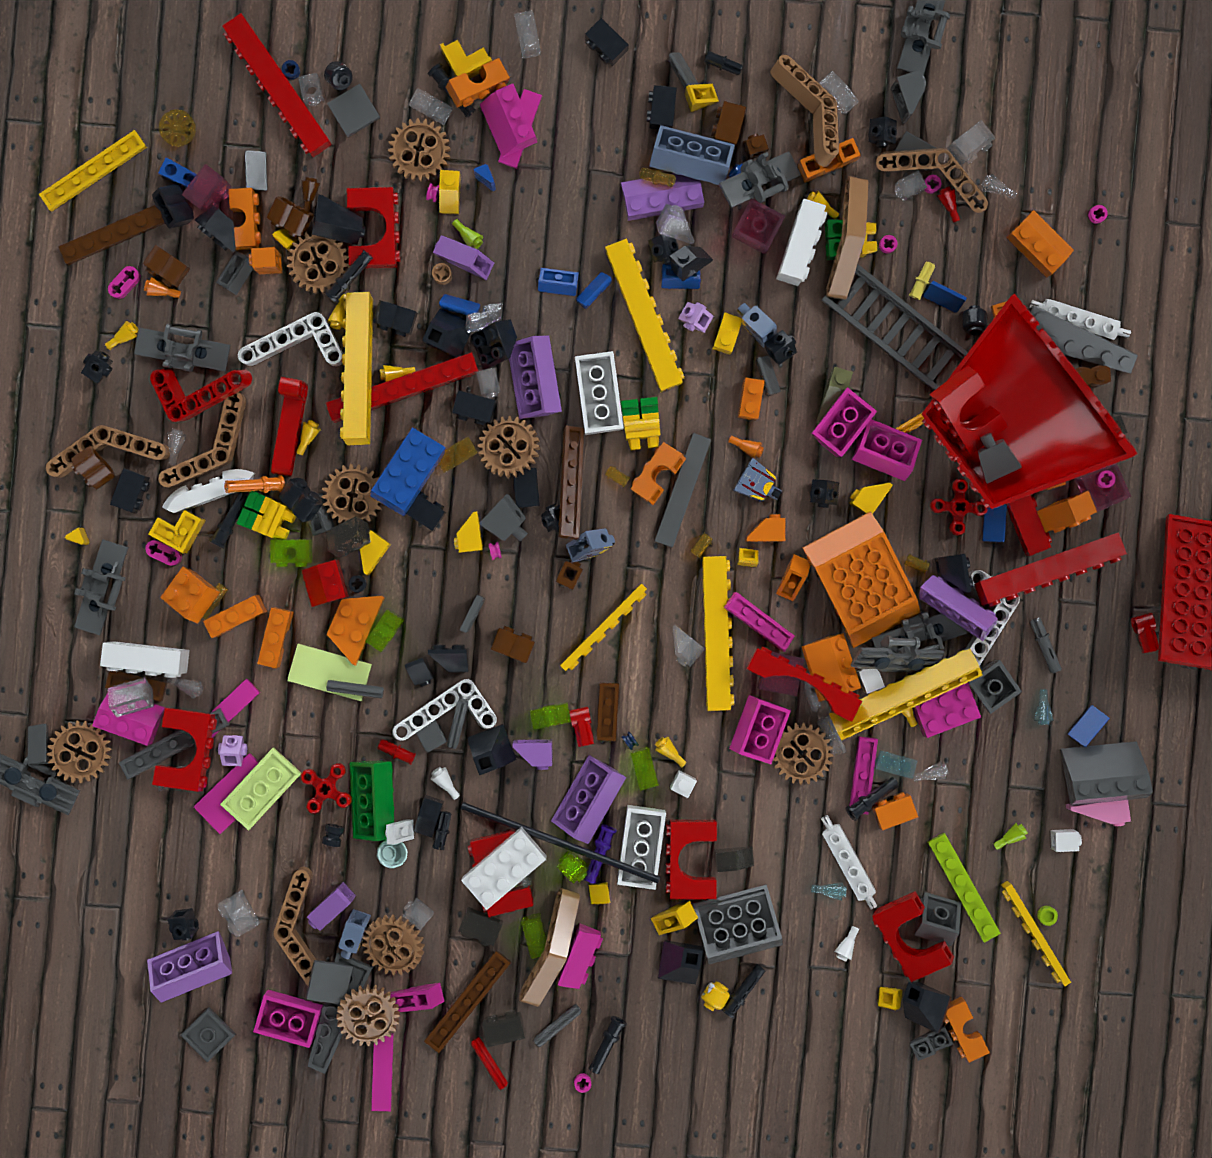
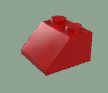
[301,560,349,607]

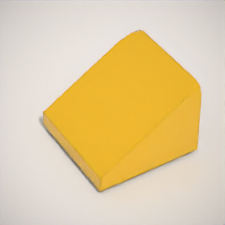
[272,228,298,251]
[589,882,610,904]
[878,987,903,1010]

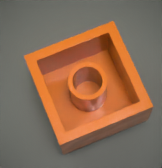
[1037,490,1097,533]
[160,566,220,624]

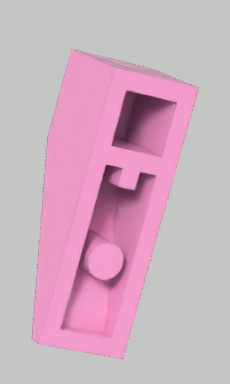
[1066,800,1131,826]

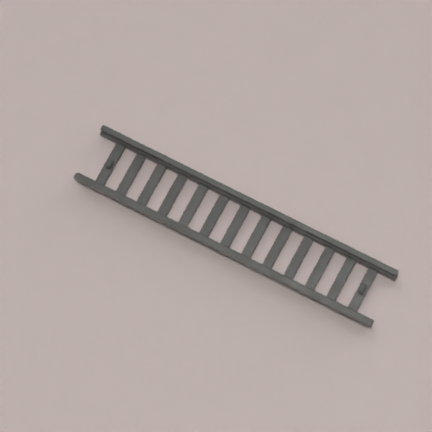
[821,264,968,390]

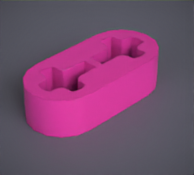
[108,266,141,299]
[145,540,182,566]

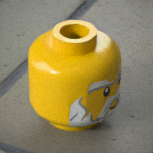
[701,981,730,1011]

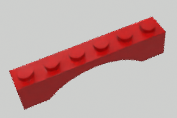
[746,646,863,722]

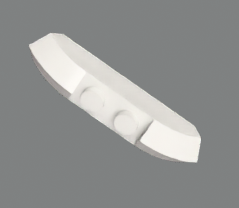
[162,469,254,514]

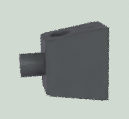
[978,433,1022,483]
[479,494,528,542]

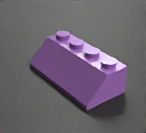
[621,173,704,221]
[509,336,562,420]
[919,575,998,641]
[551,755,626,844]
[147,931,232,1002]

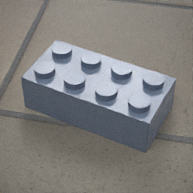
[649,125,735,185]

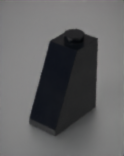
[312,194,365,245]

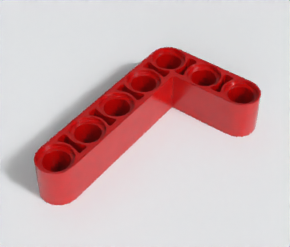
[150,369,252,422]
[271,377,308,477]

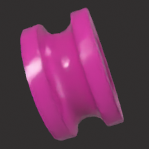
[923,175,942,194]
[426,183,439,203]
[1088,205,1108,224]
[879,235,898,254]
[1095,470,1115,488]
[489,542,502,560]
[574,1073,591,1093]

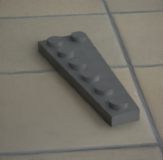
[1031,305,1138,374]
[308,952,373,1074]

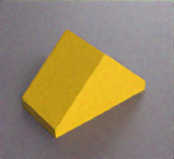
[685,84,719,112]

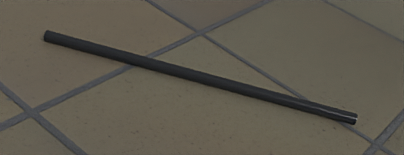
[461,802,661,884]

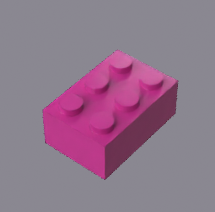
[913,682,981,738]
[253,990,323,1048]

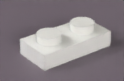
[385,819,414,845]

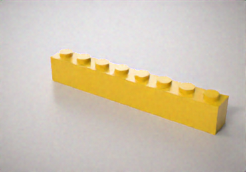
[605,238,684,393]
[340,292,373,445]
[702,556,734,711]
[829,649,983,740]

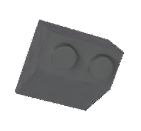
[891,70,926,124]
[968,659,1022,714]
[914,892,961,946]

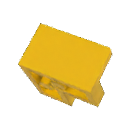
[440,40,492,79]
[149,510,206,553]

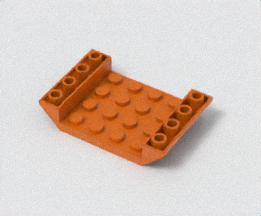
[802,512,921,648]

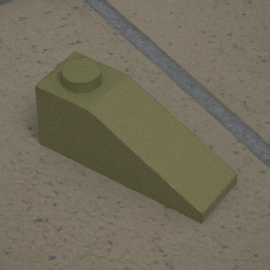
[816,367,853,425]

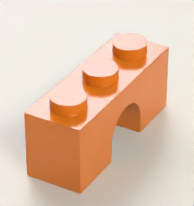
[446,58,510,108]
[797,138,861,183]
[229,188,261,250]
[631,442,686,505]
[203,595,267,638]
[257,607,294,668]
[944,997,990,1063]

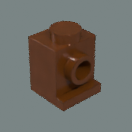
[743,134,769,160]
[556,560,583,590]

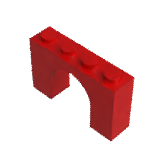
[347,187,400,268]
[930,365,1008,455]
[152,708,217,792]
[666,819,717,899]
[468,829,534,917]
[872,891,954,982]

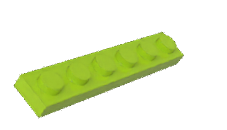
[927,833,1001,943]

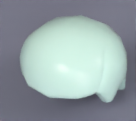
[377,840,408,868]

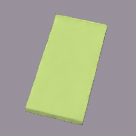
[287,643,372,701]
[220,747,301,831]

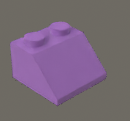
[513,739,553,770]

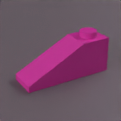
[385,983,444,1012]

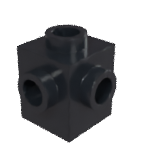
[868,116,897,148]
[648,233,679,265]
[764,330,797,365]
[81,351,113,384]
[810,479,839,508]
[541,503,560,533]
[167,908,199,941]

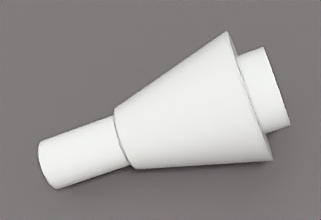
[431,767,460,800]
[834,926,859,962]

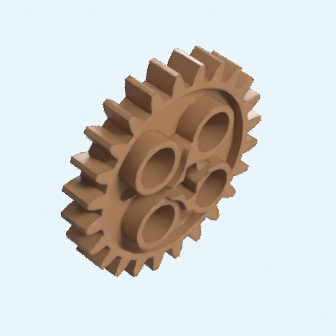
[388,118,451,182]
[287,233,350,294]
[477,416,540,478]
[322,464,382,526]
[47,721,112,783]
[773,722,834,785]
[362,914,425,976]
[336,984,400,1046]

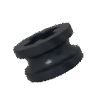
[348,575,367,593]

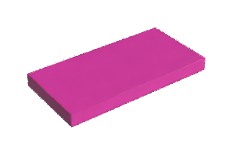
[194,753,259,834]

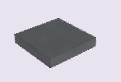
[327,84,380,137]
[460,595,485,633]
[306,960,353,1004]
[181,1007,236,1062]

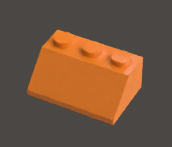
[1006,210,1074,278]
[802,633,861,702]

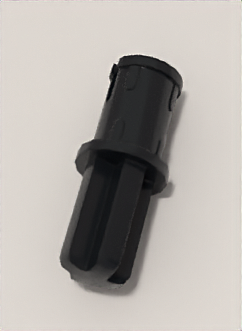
[704,50,743,75]
[432,811,452,850]

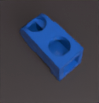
[158,158,199,190]

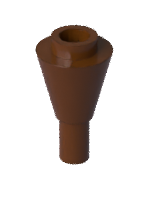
[301,177,320,212]

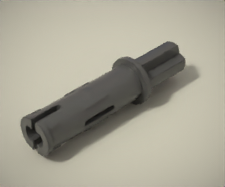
[1030,618,1062,673]

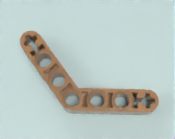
[771,55,839,167]
[876,148,988,213]
[826,176,868,300]
[158,392,246,488]
[46,425,170,478]
[274,867,316,986]
[519,888,580,1007]

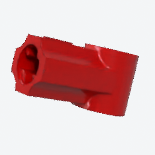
[1131,613,1159,653]
[569,707,594,747]

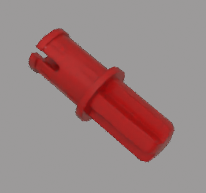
[378,739,416,765]

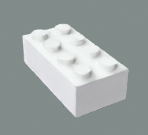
[776,199,827,286]
[575,351,624,435]
[100,641,189,678]
[617,805,666,890]
[461,827,547,910]

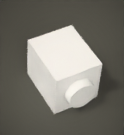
[856,669,885,694]
[670,770,697,798]
[1051,829,1082,852]

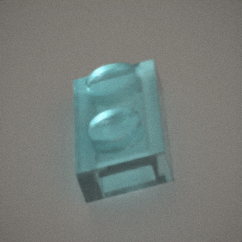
[875,750,918,779]

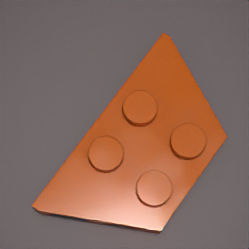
[327,596,385,666]

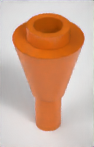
[144,277,181,298]
[729,435,764,459]

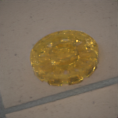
[159,109,196,147]

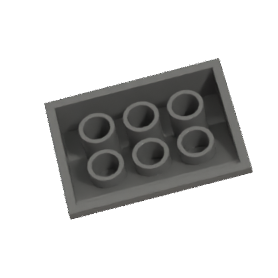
[1060,741,1153,805]
[693,884,783,964]

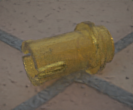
[605,465,630,488]
[691,533,713,558]
[904,554,930,574]

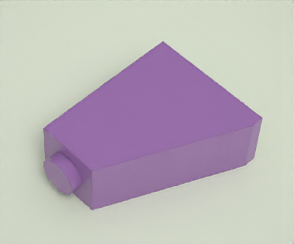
[433,235,494,280]
[307,882,356,931]

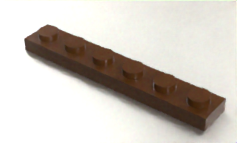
[58,205,165,265]
[558,425,584,540]
[424,950,511,1053]

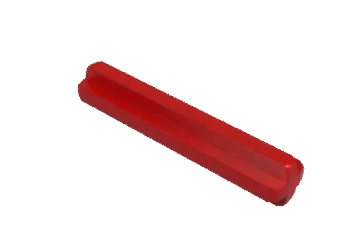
[471,1037,508,1090]

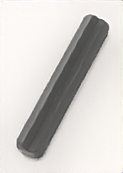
[326,680,384,698]
[447,698,469,749]
[533,1004,582,1047]

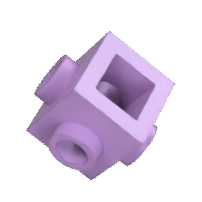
[678,302,714,333]
[218,735,247,766]

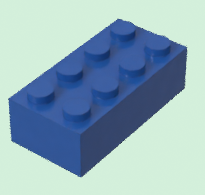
[371,427,446,516]

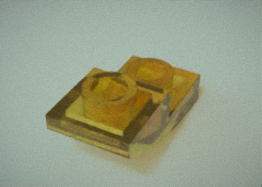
[438,437,478,473]

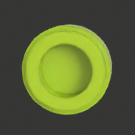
[1037,906,1058,926]

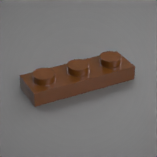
[105,671,167,702]
[597,682,619,741]

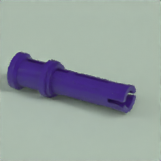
[584,824,617,884]

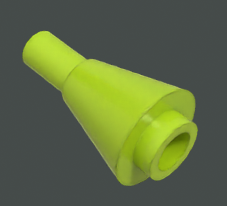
[452,219,483,249]
[993,823,1028,850]

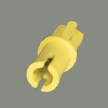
[909,262,935,300]

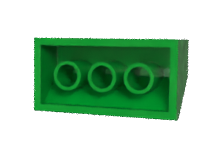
[350,761,394,841]

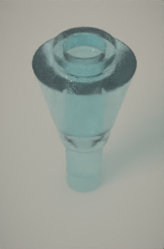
[1034,689,1054,725]
[811,882,847,901]

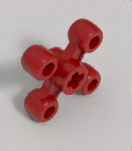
[930,478,988,536]
[301,763,352,814]

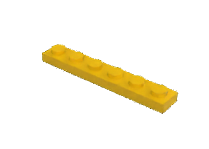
[39,130,147,212]
[560,584,647,671]
[1001,881,1071,986]

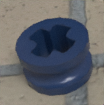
[282,60,300,80]
[622,731,639,750]

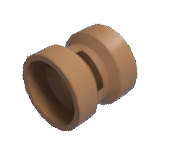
[432,263,453,285]

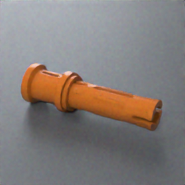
[224,475,285,493]

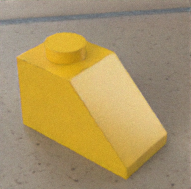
[439,170,461,215]
[712,313,742,355]
[850,483,893,514]
[454,512,483,553]
[359,530,391,575]
[651,901,698,935]

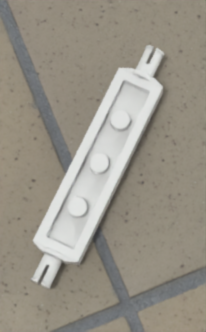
[1030,299,1131,340]
[821,815,877,909]

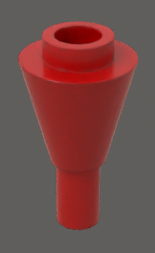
[937,186,960,223]

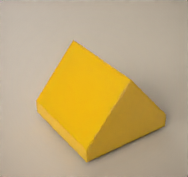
[65,527,89,545]
[737,548,758,567]

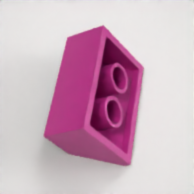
[480,84,538,158]
[811,387,877,457]
[852,419,922,481]
[92,689,166,746]
[729,695,791,764]
[558,923,603,989]

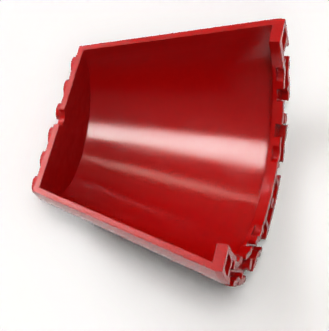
[921,294,1138,509]

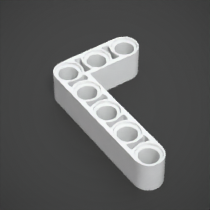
[238,312,343,366]
[965,570,1020,666]
[392,679,497,741]

